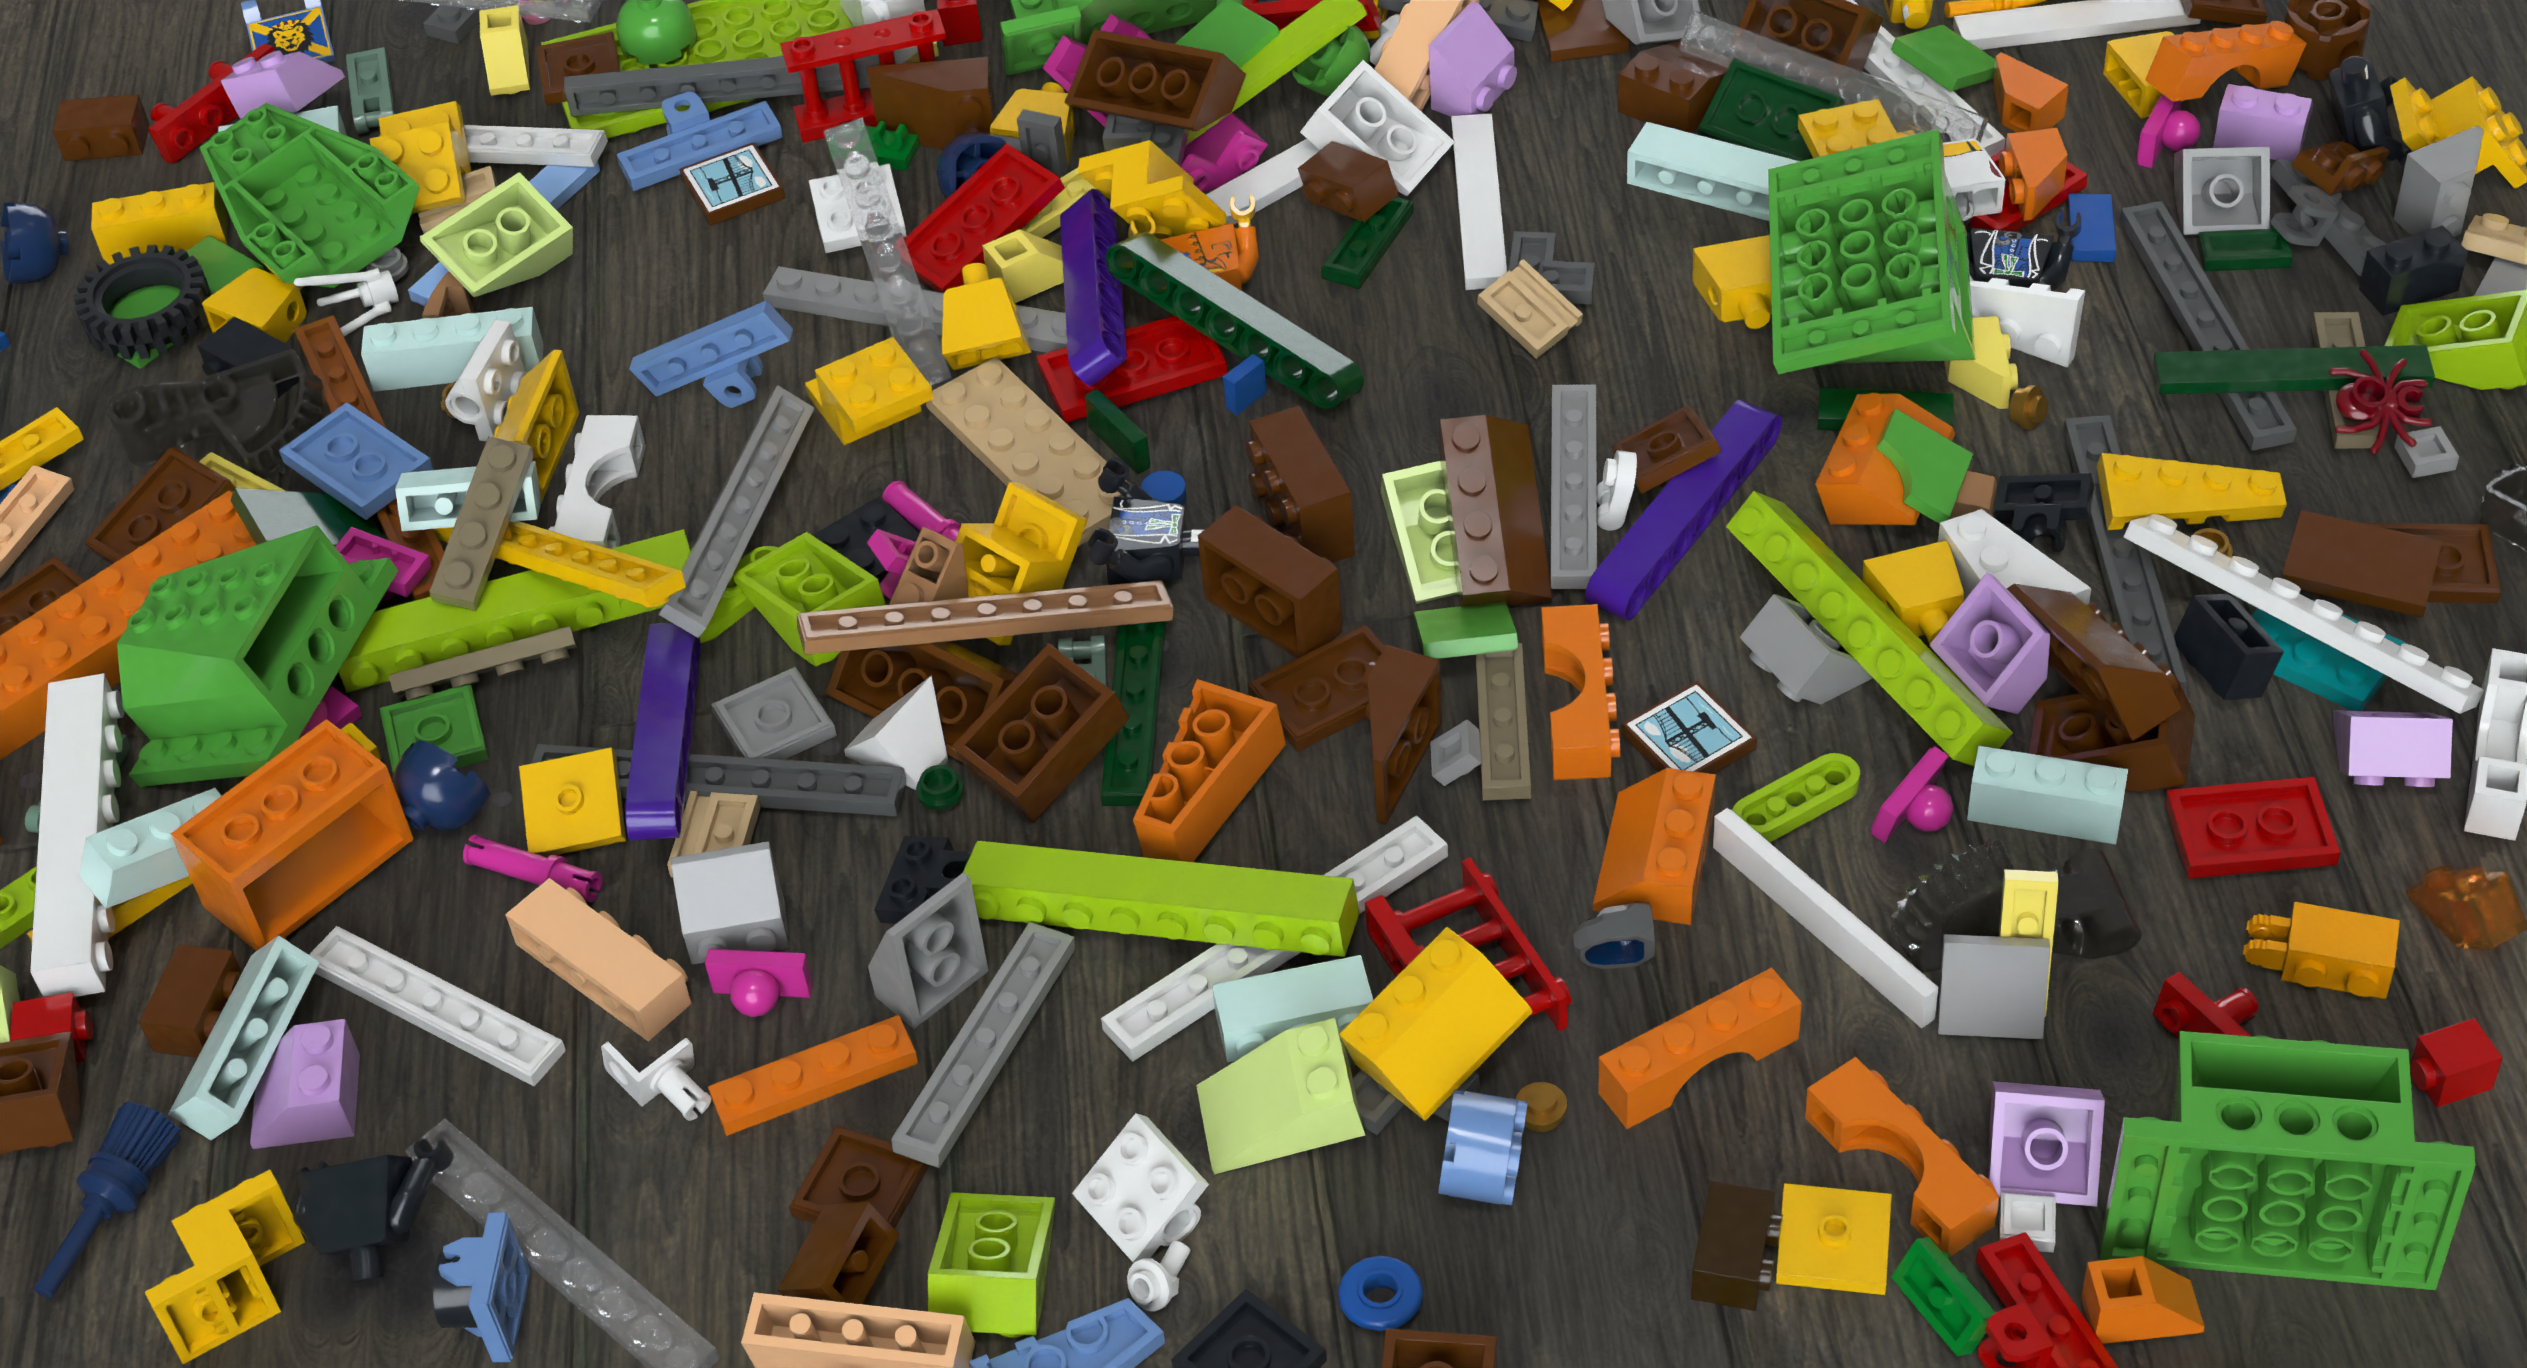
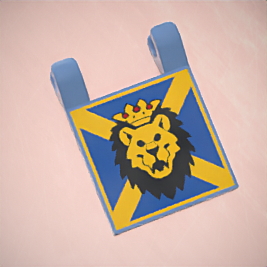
[241,0,336,63]

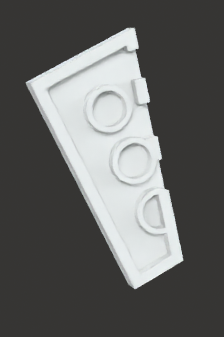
[1970,276,2085,367]

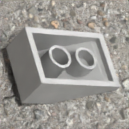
[868,872,989,1029]

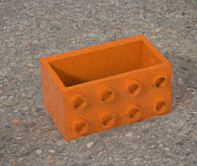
[171,719,414,951]

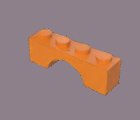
[2145,21,2307,102]
[1541,604,1620,780]
[1598,967,1802,1129]
[1805,1057,2000,1256]

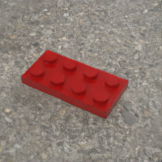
[890,143,1065,293]
[1036,316,1228,423]

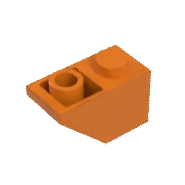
[1993,52,2069,132]
[1999,128,2068,221]
[2081,1256,2205,1344]

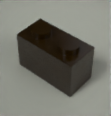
[1691,1180,1783,1311]

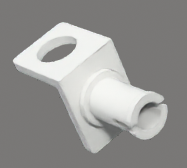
[601,1038,712,1121]

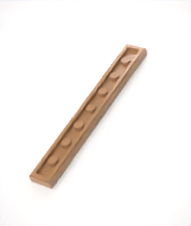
[797,580,1173,654]

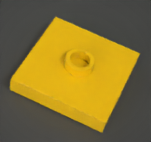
[519,747,626,857]
[1776,1183,1892,1295]

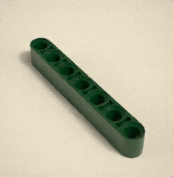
[1106,232,1364,409]

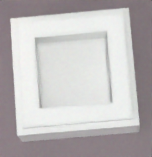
[1999,1192,2056,1253]

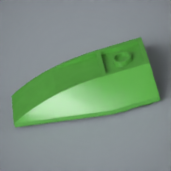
[199,103,420,288]

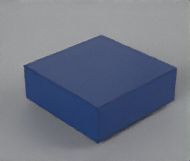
[1223,354,1267,415]

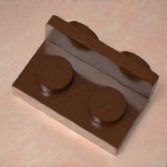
[2292,141,2390,195]

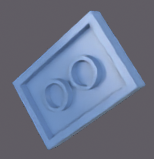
[279,402,434,520]

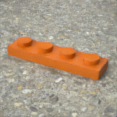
[708,1015,918,1136]

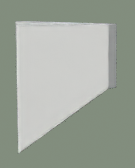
[844,675,948,790]

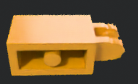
[2243,902,2400,999]

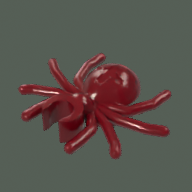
[2329,349,2432,454]

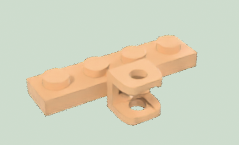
[0,465,74,578]

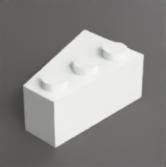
[1938,509,2091,605]

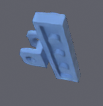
[616,91,783,191]
[629,300,793,408]

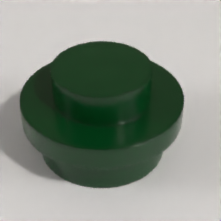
[916,765,964,810]

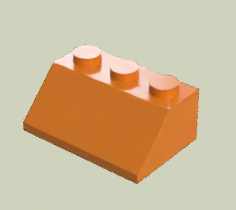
[1815,393,1955,525]
[1593,768,1716,925]

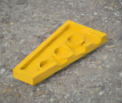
[2096,453,2287,530]

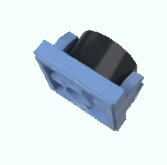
[433,1212,531,1362]

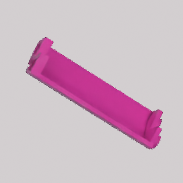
[1043,13,1268,192]

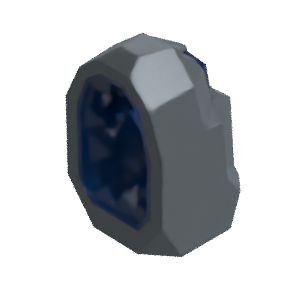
[1573,902,1655,969]

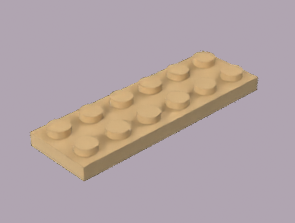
[926,357,1130,546]

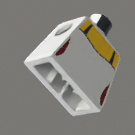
[1940,133,2005,217]

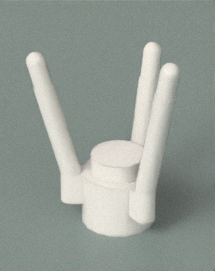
[294,268,399,337]

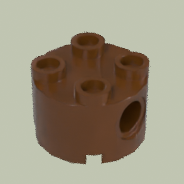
[2284,0,2371,81]

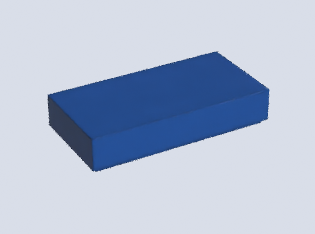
[2067,194,2116,262]

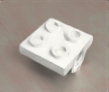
[809,164,907,253]
[445,320,527,441]
[1072,1113,1209,1263]

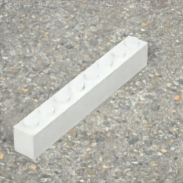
[30,673,124,997]

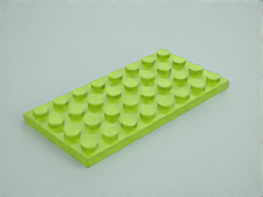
[541,0,854,138]

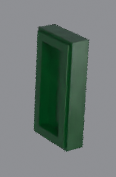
[2197,228,2293,272]
[1084,389,1151,475]

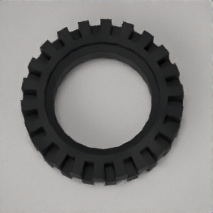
[74,245,212,360]

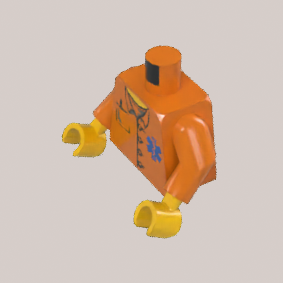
[1128,194,1259,291]

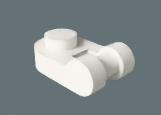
[1597,450,1637,531]

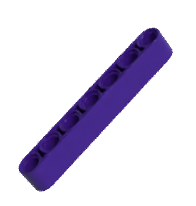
[1060,188,1127,386]
[1585,399,1782,621]
[625,622,701,841]

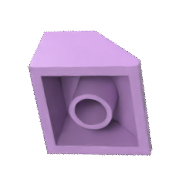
[1429,1,1517,117]
[221,51,345,119]
[2213,84,2313,160]
[1929,572,2050,714]
[2333,710,2453,787]
[250,1019,360,1149]
[1988,1081,2105,1207]

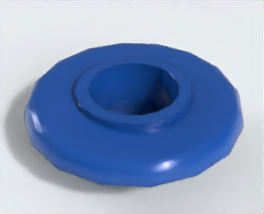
[1337,1255,1424,1331]

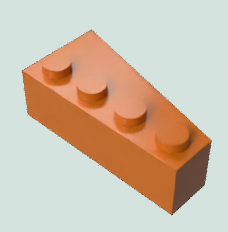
[1133,679,1286,862]

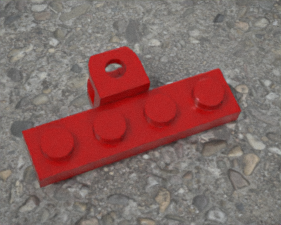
[1975,1232,2118,1368]

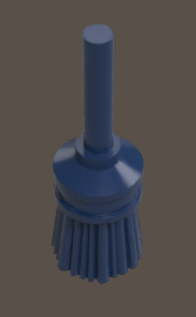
[34,1101,181,1299]

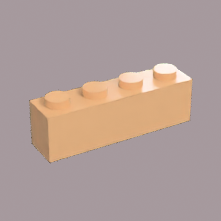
[1374,0,1480,112]
[505,878,692,1042]
[741,1292,975,1368]

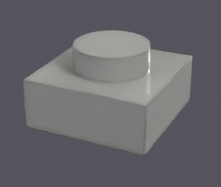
[2394,426,2459,478]
[1430,720,1481,786]

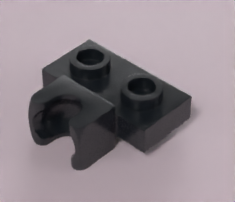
[1994,473,2094,552]
[874,836,971,923]

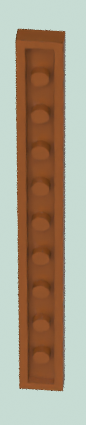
[294,315,444,601]

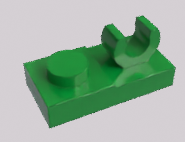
[829,121,920,171]
[1891,1237,1996,1357]

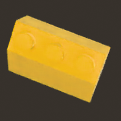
[91,182,228,265]
[494,350,580,503]
[1339,927,1533,1121]

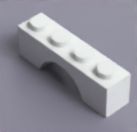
[549,415,646,549]
[2464,648,2527,841]

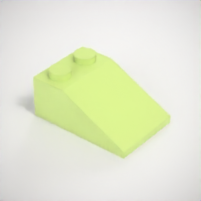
[420,172,573,297]
[1381,461,1458,604]
[1196,1017,1365,1175]

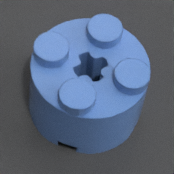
[1438,1090,1528,1206]

